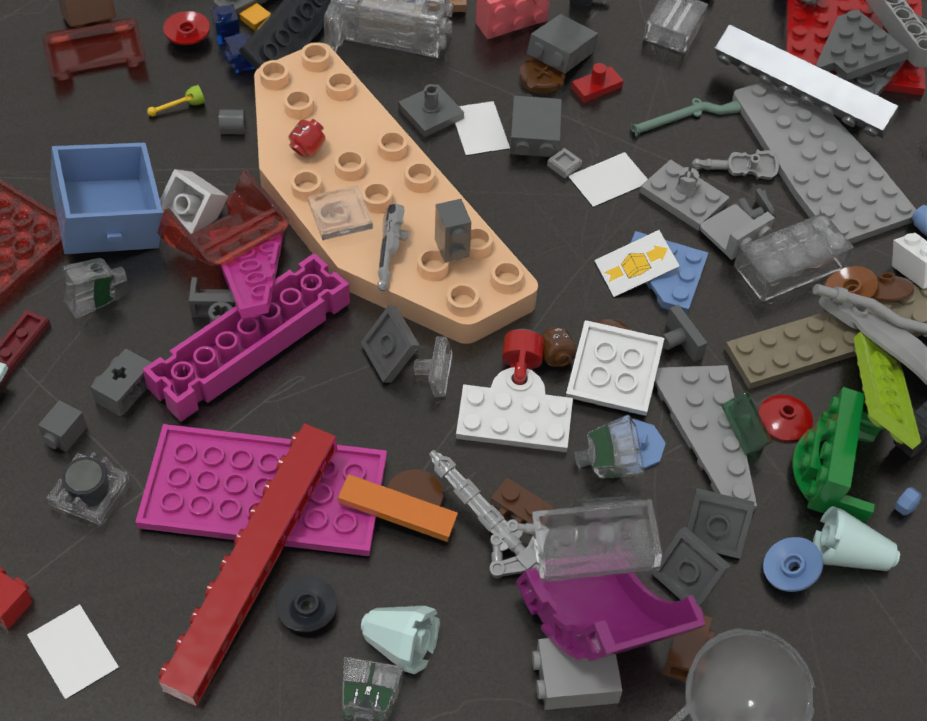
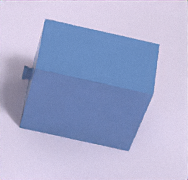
[50,143,163,254]

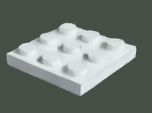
[566,320,664,416]

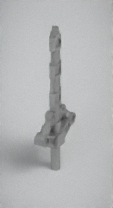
[429,450,549,578]

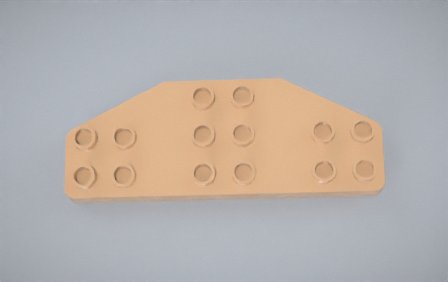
[254,43,538,344]

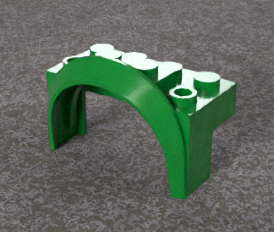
[792,387,885,524]

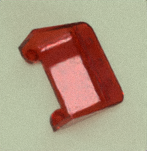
[42,18,146,80]
[157,169,289,267]

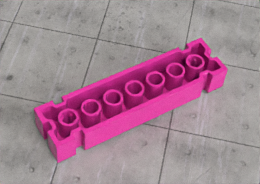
[143,253,350,422]

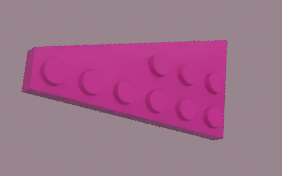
[209,218,285,319]

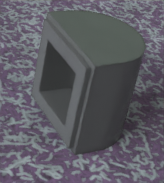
[219,109,246,134]

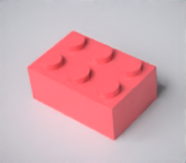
[475,0,550,39]

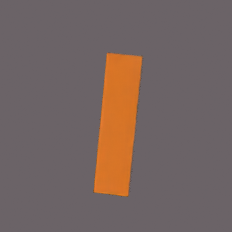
[337,474,458,542]

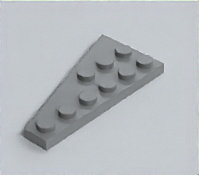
[654,365,757,512]

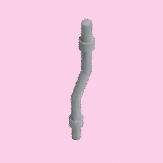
[813,284,927,337]

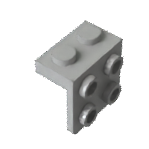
[700,205,775,260]

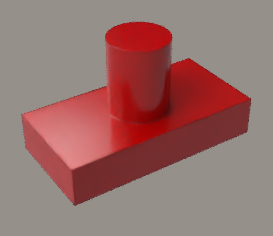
[571,63,624,103]

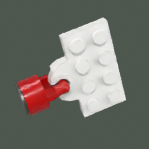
[456,329,573,453]

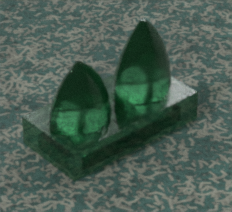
[721,392,773,455]

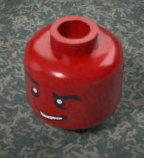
[288,119,326,158]

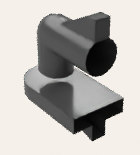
[731,188,776,220]

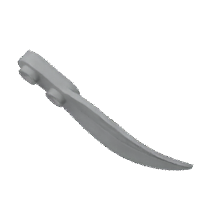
[819,296,927,385]

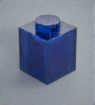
[211,4,241,44]

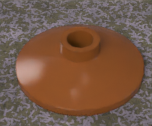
[825,266,878,298]

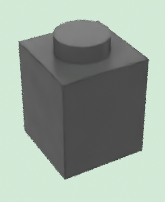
[38,400,87,452]

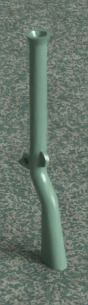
[630,98,741,137]

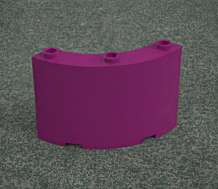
[516,546,706,661]

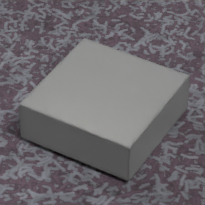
[547,148,582,178]

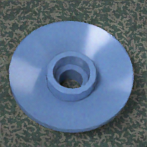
[763,537,823,592]

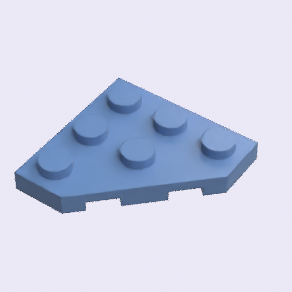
[631,231,708,315]

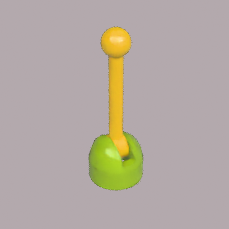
[147,85,205,116]

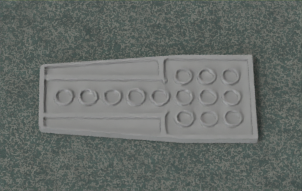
[732,82,916,250]

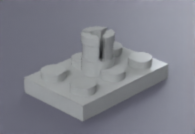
[640,160,730,231]

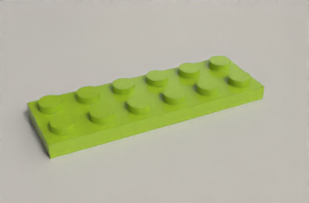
[853,331,921,449]

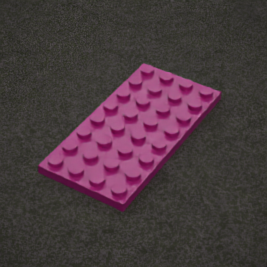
[135,424,387,556]

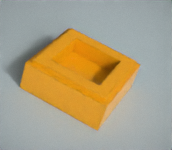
[240,3,271,31]

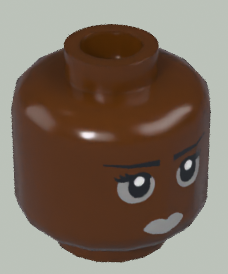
[541,327,577,367]

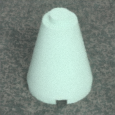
[813,506,900,571]

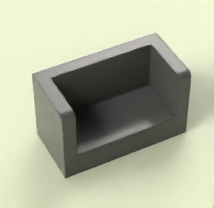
[189,277,236,318]

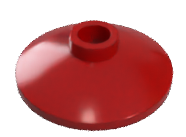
[163,11,210,45]
[758,395,813,442]

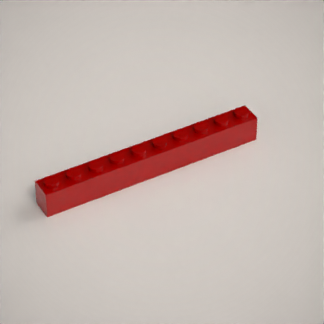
[159,423,337,707]

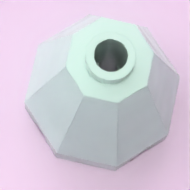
[361,606,440,674]

